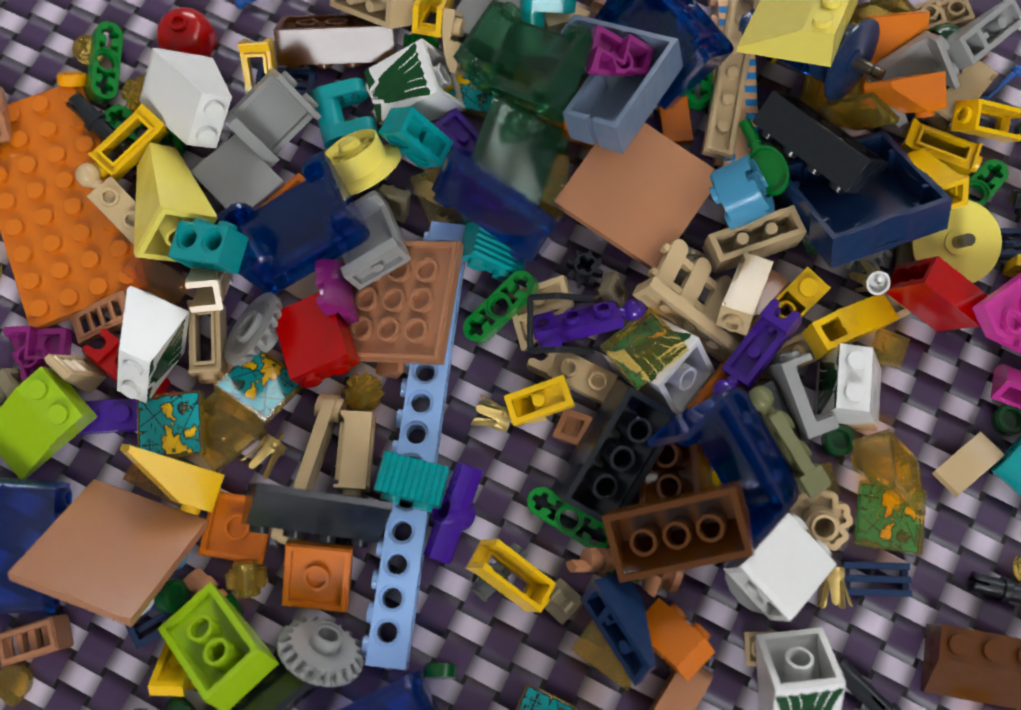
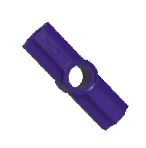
[423,461,484,564]

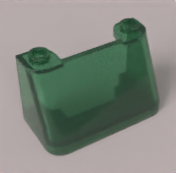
[453,0,593,123]
[459,96,570,241]

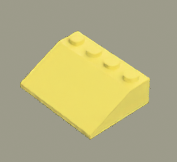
[737,0,859,67]

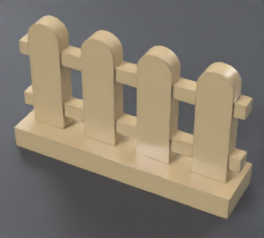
[632,239,755,363]

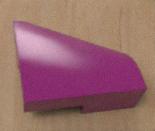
[586,24,654,77]
[315,259,359,325]
[3,326,73,382]

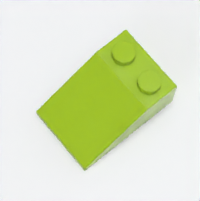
[0,367,98,481]
[158,581,279,710]

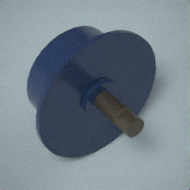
[809,18,886,101]

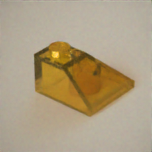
[851,429,926,516]

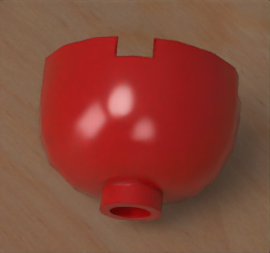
[156,7,218,57]

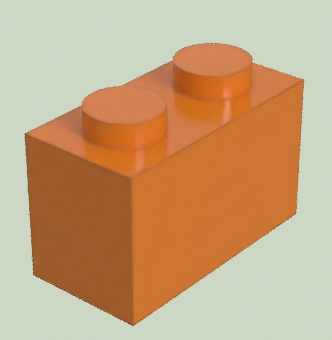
[645,598,715,682]

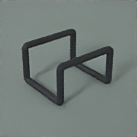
[527,292,595,355]

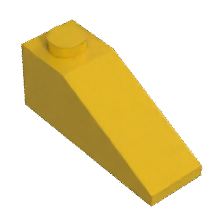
[120,444,225,516]

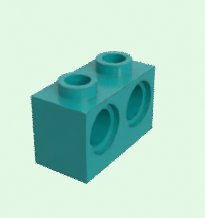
[378,106,453,168]
[168,218,249,274]

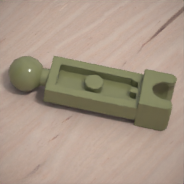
[747,386,832,498]

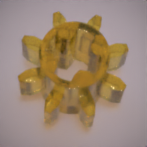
[121,75,145,112]
[343,372,385,411]
[225,558,268,598]

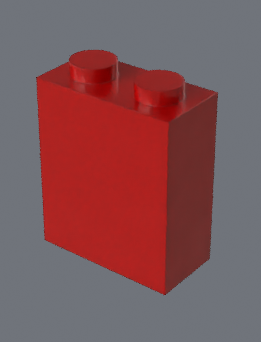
[885,256,988,332]
[276,292,360,388]

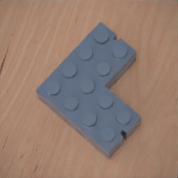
[543,14,683,154]

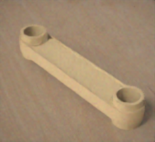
[272,393,347,545]

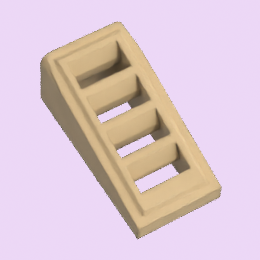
[44,354,107,393]

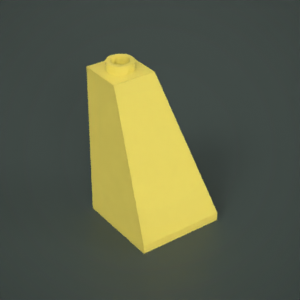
[133,142,218,262]

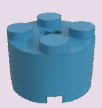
[709,154,775,230]

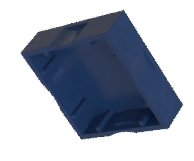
[774,130,952,268]

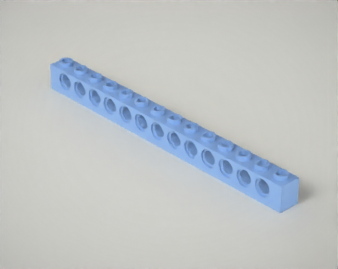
[361,221,466,670]

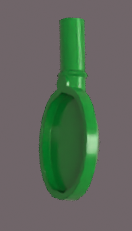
[739,119,790,196]

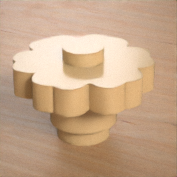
[787,489,853,551]

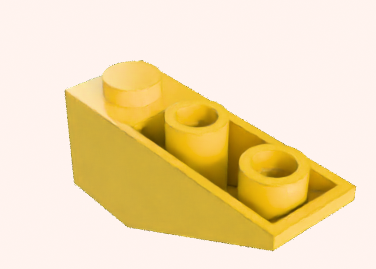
[741,267,831,338]
[802,294,899,360]

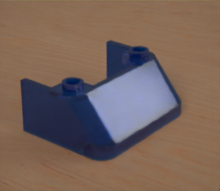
[431,146,567,264]
[647,387,799,550]

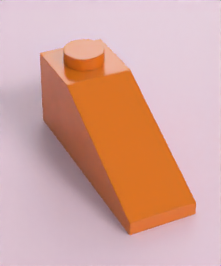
[864,71,947,118]

